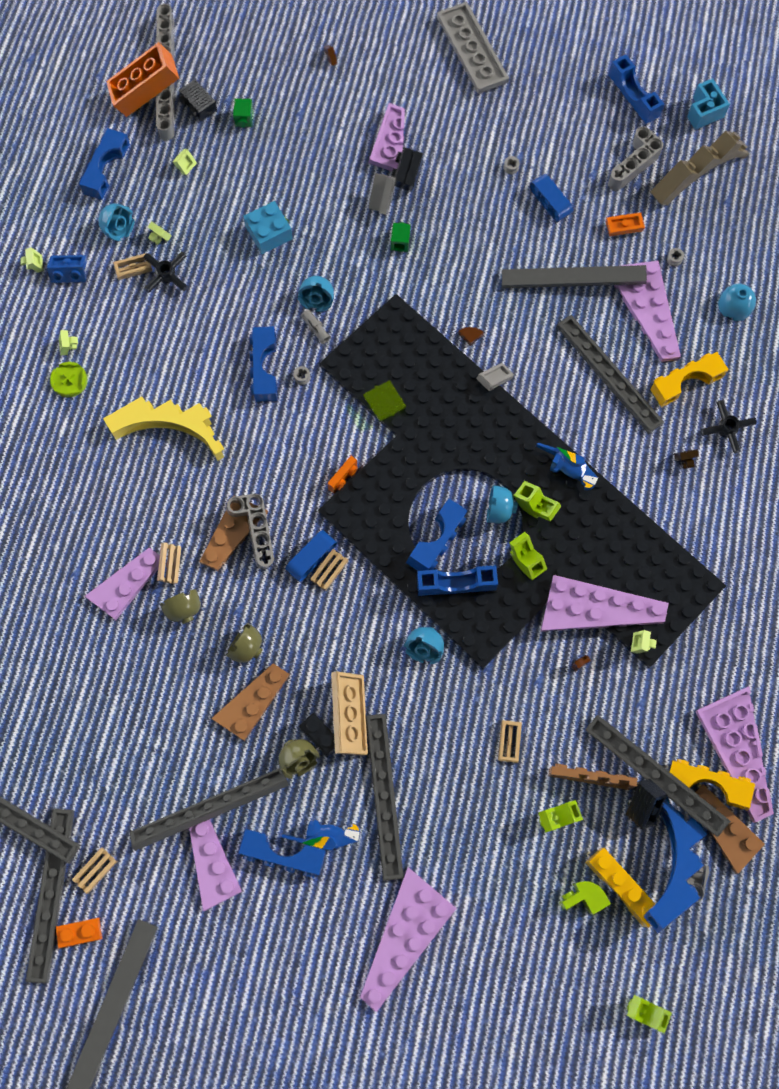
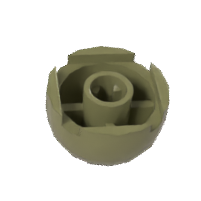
[160,589,201,624]
[225,623,263,663]
[278,739,320,779]

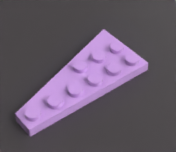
[614,261,681,362]
[540,575,669,632]
[695,686,774,823]
[360,867,456,1012]

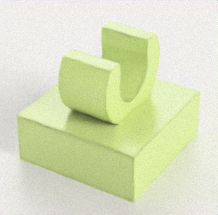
[173,149,197,175]
[148,221,172,245]
[20,247,44,273]
[59,330,78,355]
[631,630,657,654]

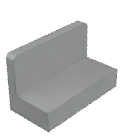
[368,173,396,215]

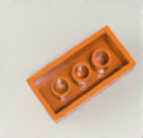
[106,42,179,117]

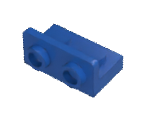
[47,255,87,283]

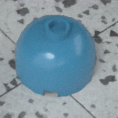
[98,203,134,241]
[298,275,334,312]
[718,283,756,321]
[486,485,518,524]
[404,627,444,664]

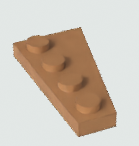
[199,496,268,571]
[211,663,290,741]
[548,764,638,790]
[695,784,765,874]

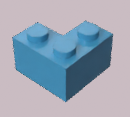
[687,78,730,130]

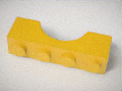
[650,352,729,408]
[670,759,755,811]
[585,847,655,928]

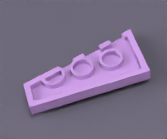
[369,103,405,171]
[85,548,160,620]
[189,819,242,911]

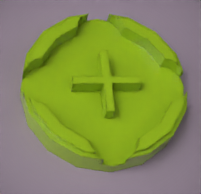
[50,362,88,398]

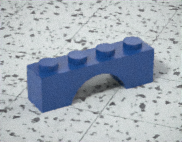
[608,54,664,124]
[79,128,130,200]
[249,326,277,402]
[406,498,468,571]
[417,565,498,596]
[238,829,326,878]

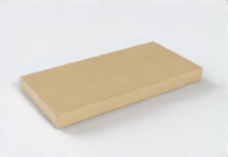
[331,671,368,756]

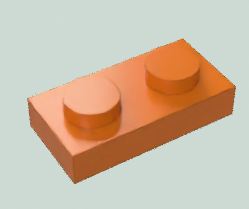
[605,212,645,236]
[327,455,358,493]
[56,918,102,948]

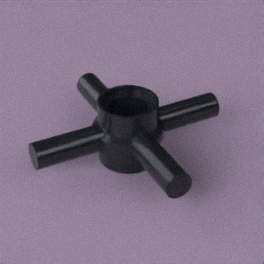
[143,251,188,293]
[701,400,757,454]

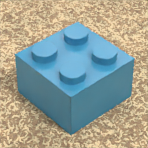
[243,201,293,254]

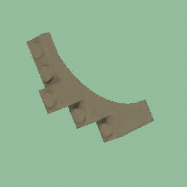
[650,131,749,205]

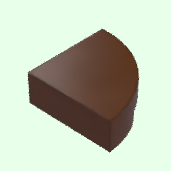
[324,45,338,66]
[458,327,484,346]
[572,655,592,672]

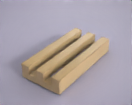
[113,253,153,280]
[157,542,181,584]
[310,549,348,591]
[498,720,522,763]
[72,847,118,894]

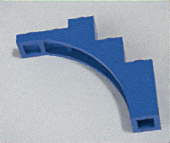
[643,797,707,934]

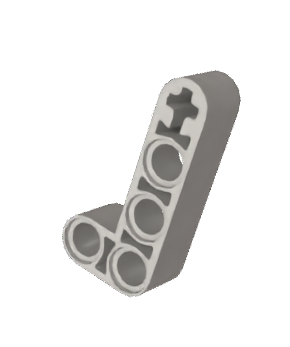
[608,126,664,191]
[226,494,274,570]

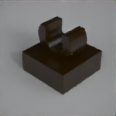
[674,449,699,469]

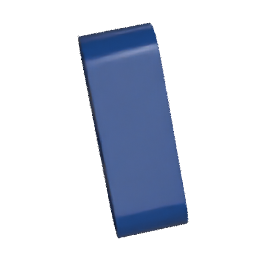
[529,174,573,222]
[285,530,337,582]

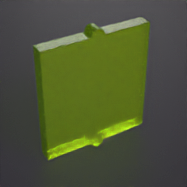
[363,380,406,421]

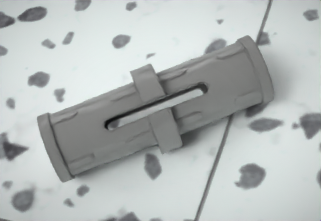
[301,309,331,344]

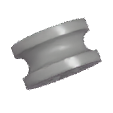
[504,156,520,175]
[667,248,684,267]
[294,366,310,385]

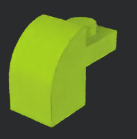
[514,481,561,522]
[509,532,547,580]
[538,800,583,833]
[559,881,611,915]
[626,995,672,1034]

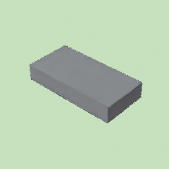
[476,363,514,391]

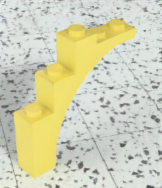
[103,397,224,461]

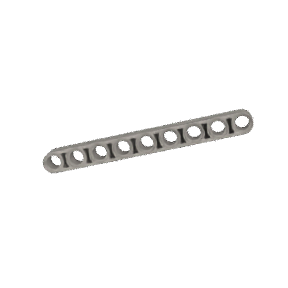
[156,4,175,141]

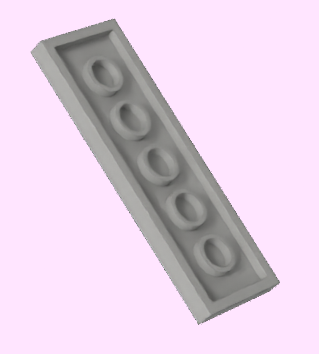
[437,2,509,94]

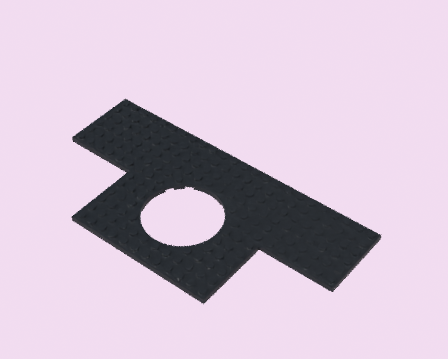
[318,294,726,669]

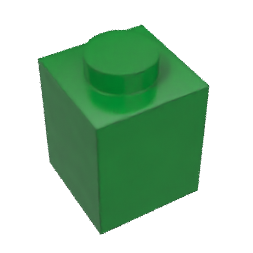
[233,98,254,128]
[391,222,411,252]

